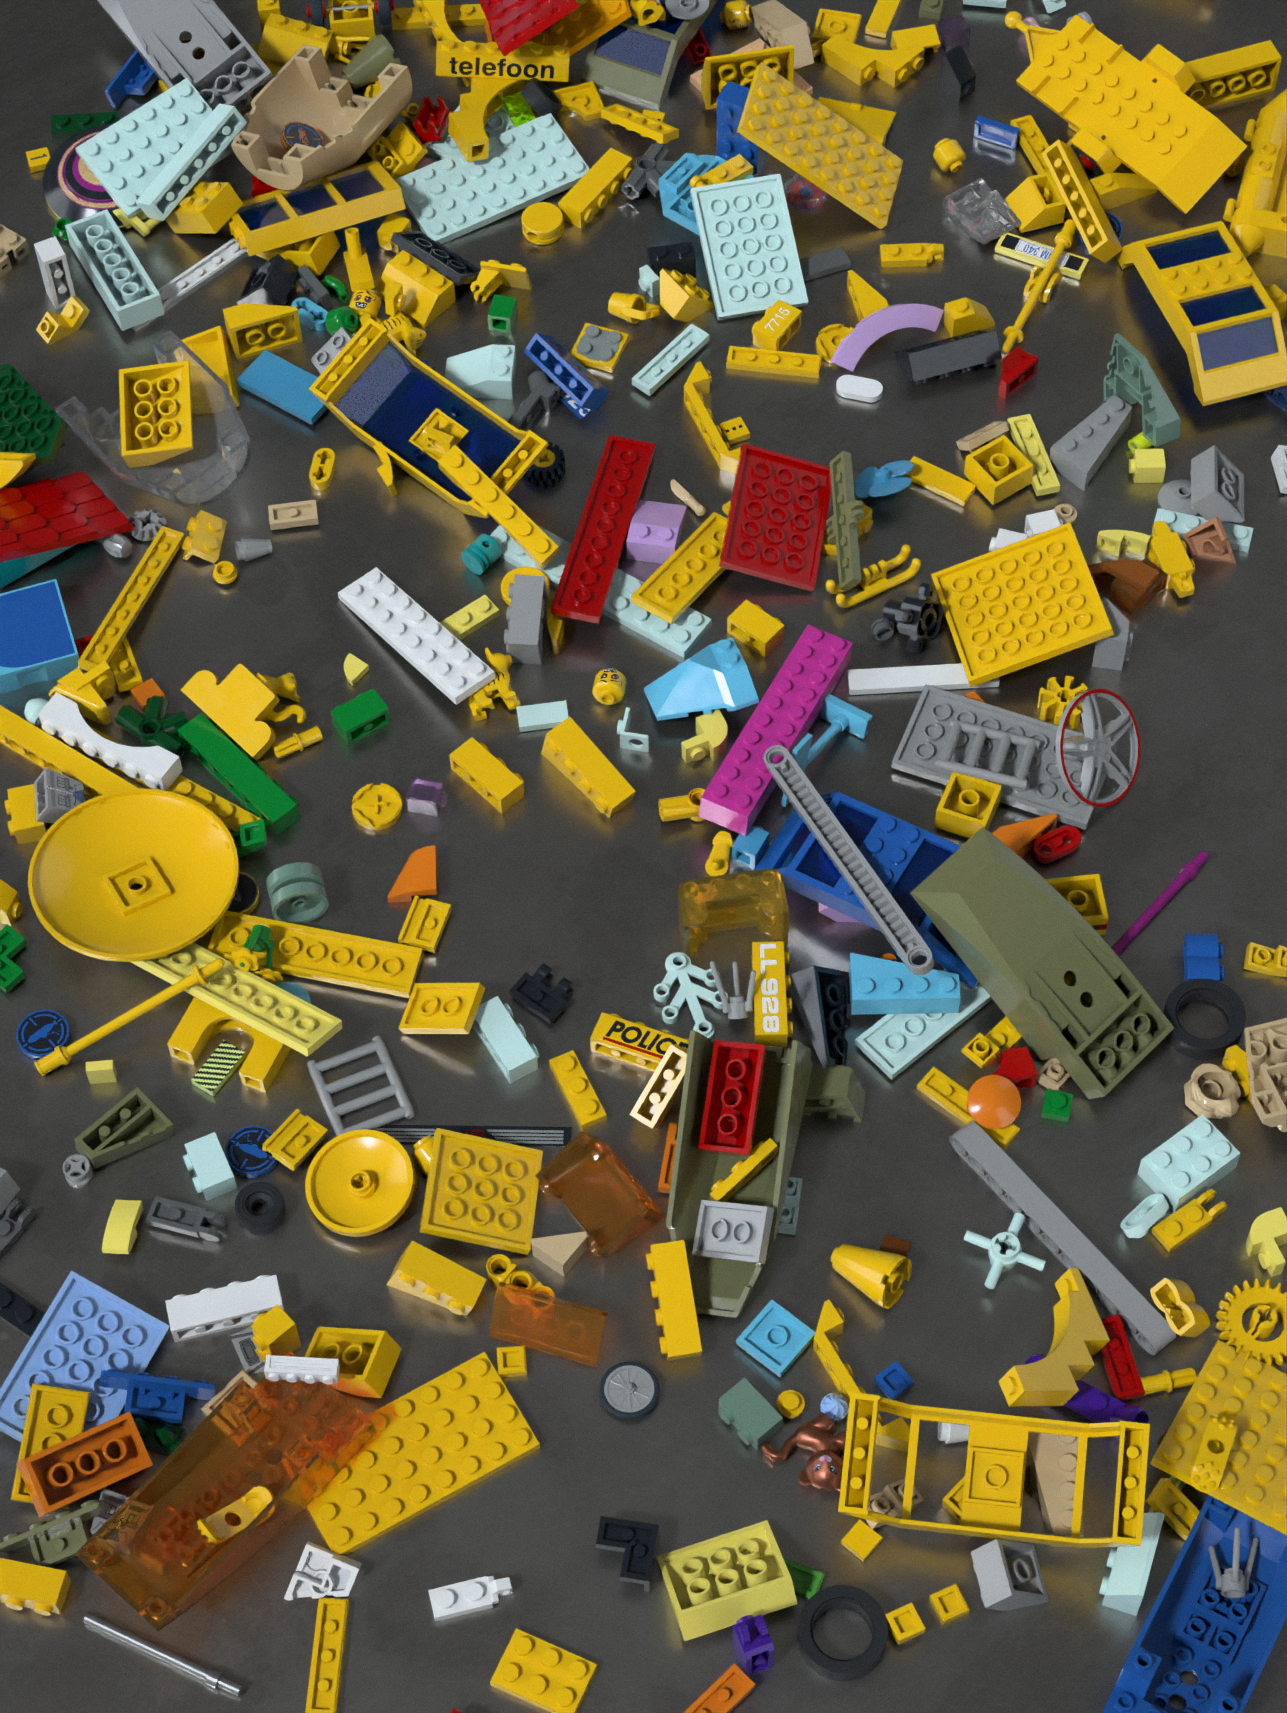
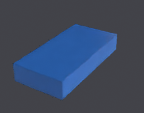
[974,115,1020,150]

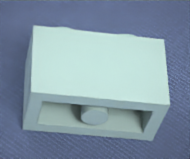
[183,1132,237,1201]

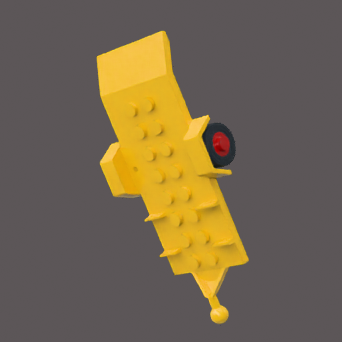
[1005,11,1247,214]

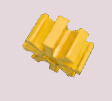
[1037,675,1088,730]

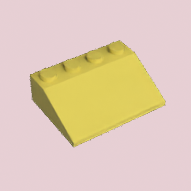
[656,1520,798,1642]

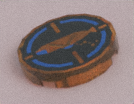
[280,121,324,151]

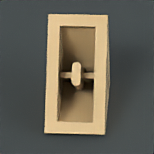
[531,1231,588,1277]

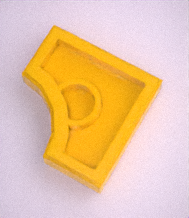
[552,81,605,121]

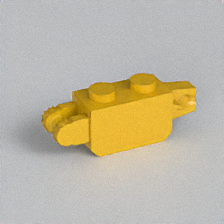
[1148,520,1195,598]

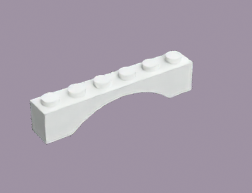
[38,692,183,791]

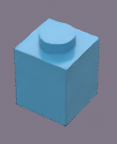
[732,825,769,869]

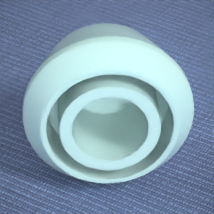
[24,698,49,730]

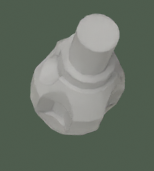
[96,534,133,558]

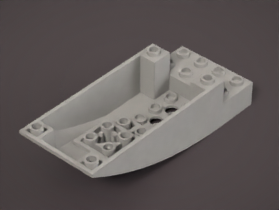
[97,0,274,112]

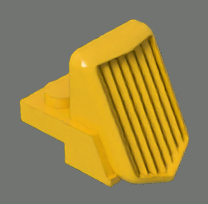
[49,661,118,725]

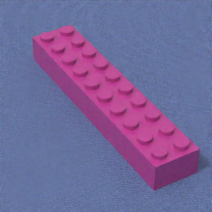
[699,625,853,836]

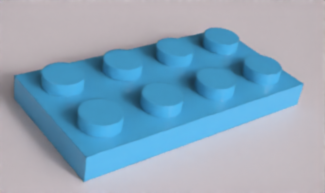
[237,350,328,425]

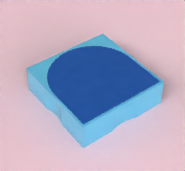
[0,579,83,694]

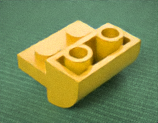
[367,121,428,180]

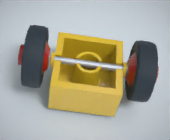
[307,0,394,40]

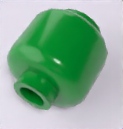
[325,306,360,336]

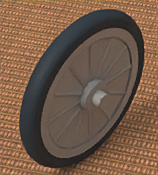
[599,1362,660,1419]

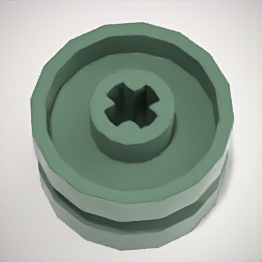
[266,862,329,924]

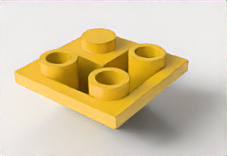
[660,269,714,322]

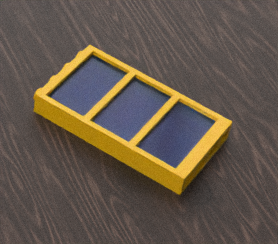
[225,160,406,256]

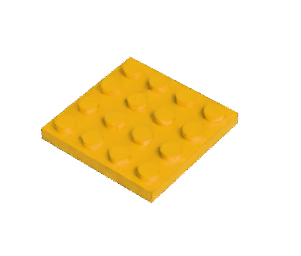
[420,1128,543,1255]

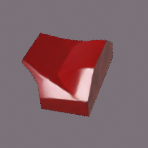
[998,346,1039,399]

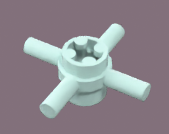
[964,1213,1046,1289]

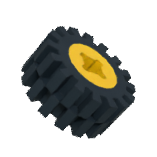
[524,442,566,487]

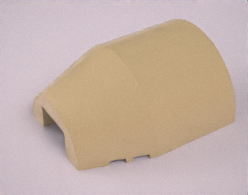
[231,45,412,190]

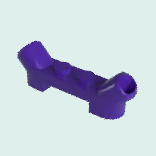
[1025,1354,1149,1440]

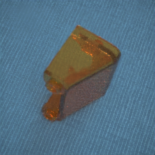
[535,1130,665,1258]

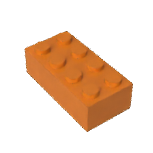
[16,1411,153,1517]

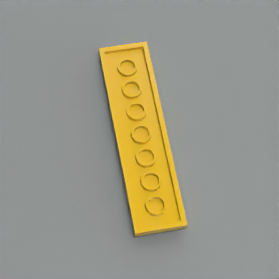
[207,911,424,998]

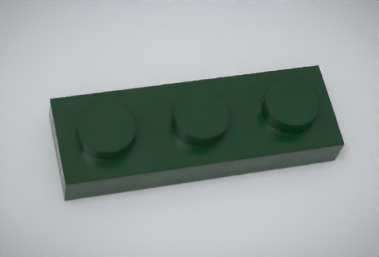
[51,112,119,138]

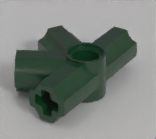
[115,696,188,759]

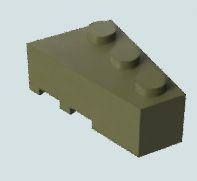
[803,1065,866,1122]
[74,1087,175,1169]

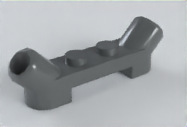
[485,371,561,456]

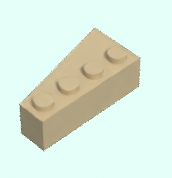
[751,0,814,70]
[1026,1432,1084,1547]

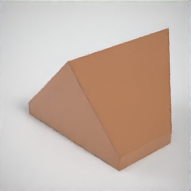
[1182,516,1237,564]

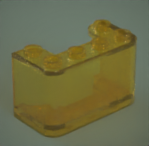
[678,869,789,958]

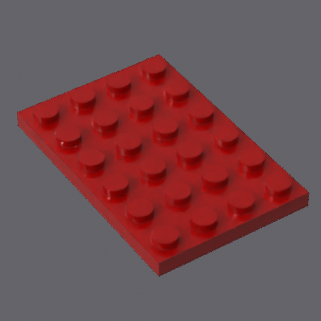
[719,443,832,592]

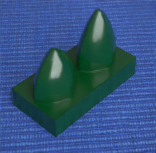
[133,1418,186,1459]

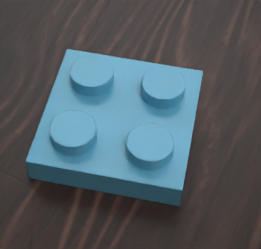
[736,1299,815,1378]

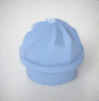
[820,1393,849,1421]

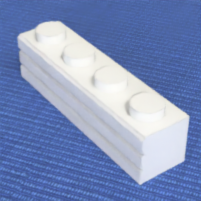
[264,1355,340,1385]

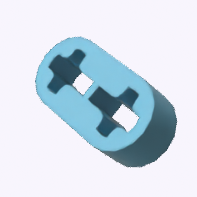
[291,297,328,332]

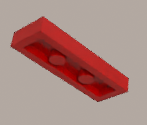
[1099,1315,1145,1401]

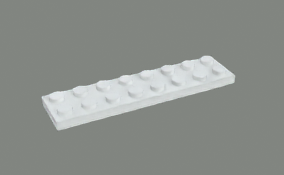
[338,567,496,705]

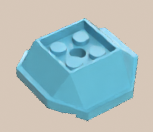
[659,153,754,235]

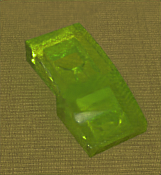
[502,92,536,128]

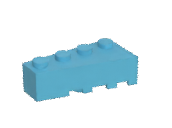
[849,953,961,1015]

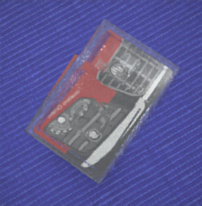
[942,178,1022,245]

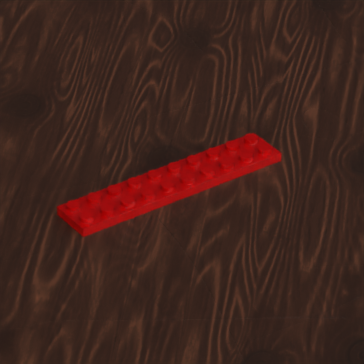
[551,435,655,624]

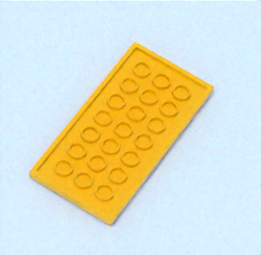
[737,62,904,229]
[282,1352,540,1556]

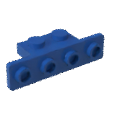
[105,50,158,108]
[99,1369,216,1424]

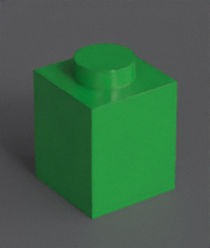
[488,294,518,334]

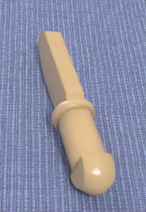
[670,479,706,516]

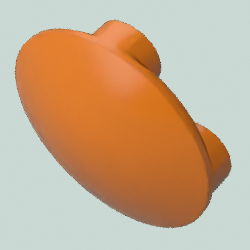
[967,1075,1021,1129]

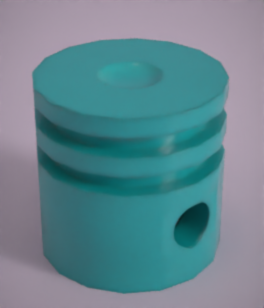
[461,534,502,575]

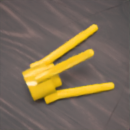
[330,36,371,64]

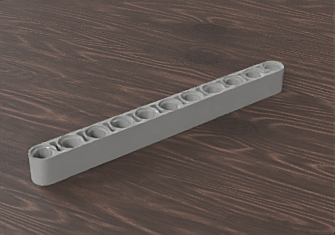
[949,1121,1176,1355]

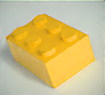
[165,182,243,234]

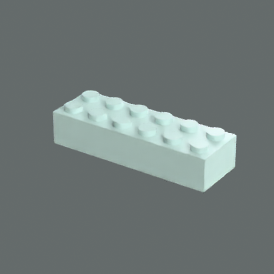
[65,209,164,331]

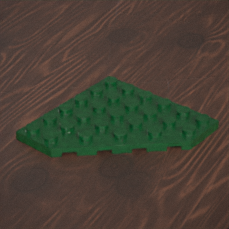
[0,363,67,467]

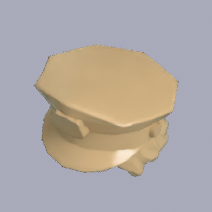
[1184,1063,1241,1119]

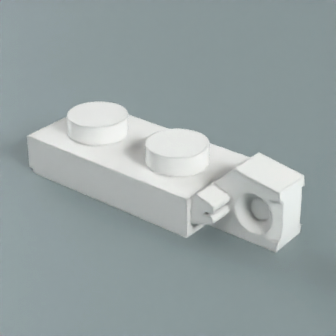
[428,1576,513,1621]

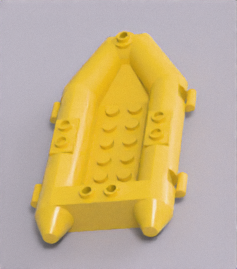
[1223,88,1287,258]

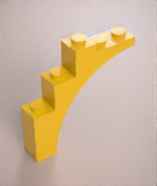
[448,78,530,162]

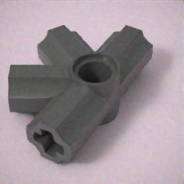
[621,143,677,200]

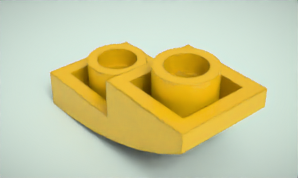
[1243,942,1287,977]

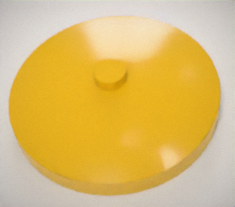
[305,1129,415,1237]

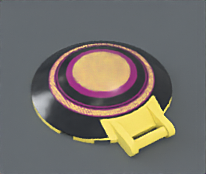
[43,123,161,237]

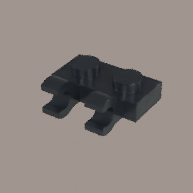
[509,963,574,1024]

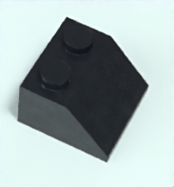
[236,254,298,306]

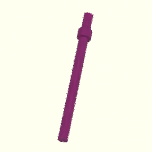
[1111,851,1209,956]

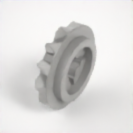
[129,507,167,541]

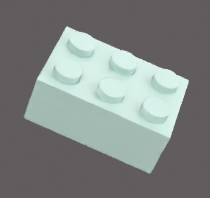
[1138,1114,1241,1212]

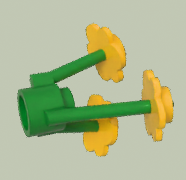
[223,925,283,984]

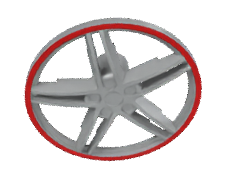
[1055,689,1141,807]

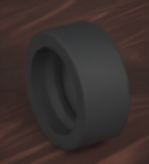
[521,77,562,117]

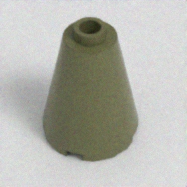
[340,33,402,90]

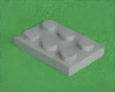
[692,1200,774,1265]

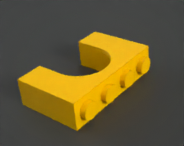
[167,997,291,1093]

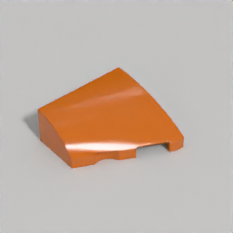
[388,845,437,903]

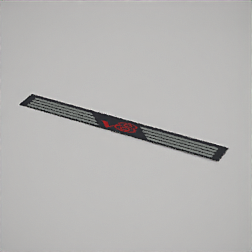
[373,1125,572,1146]

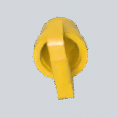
[608,292,661,324]

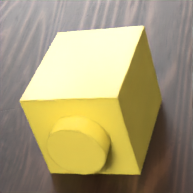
[1129,449,1166,483]

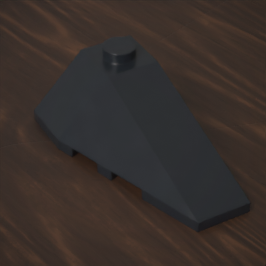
[790,965,851,1068]

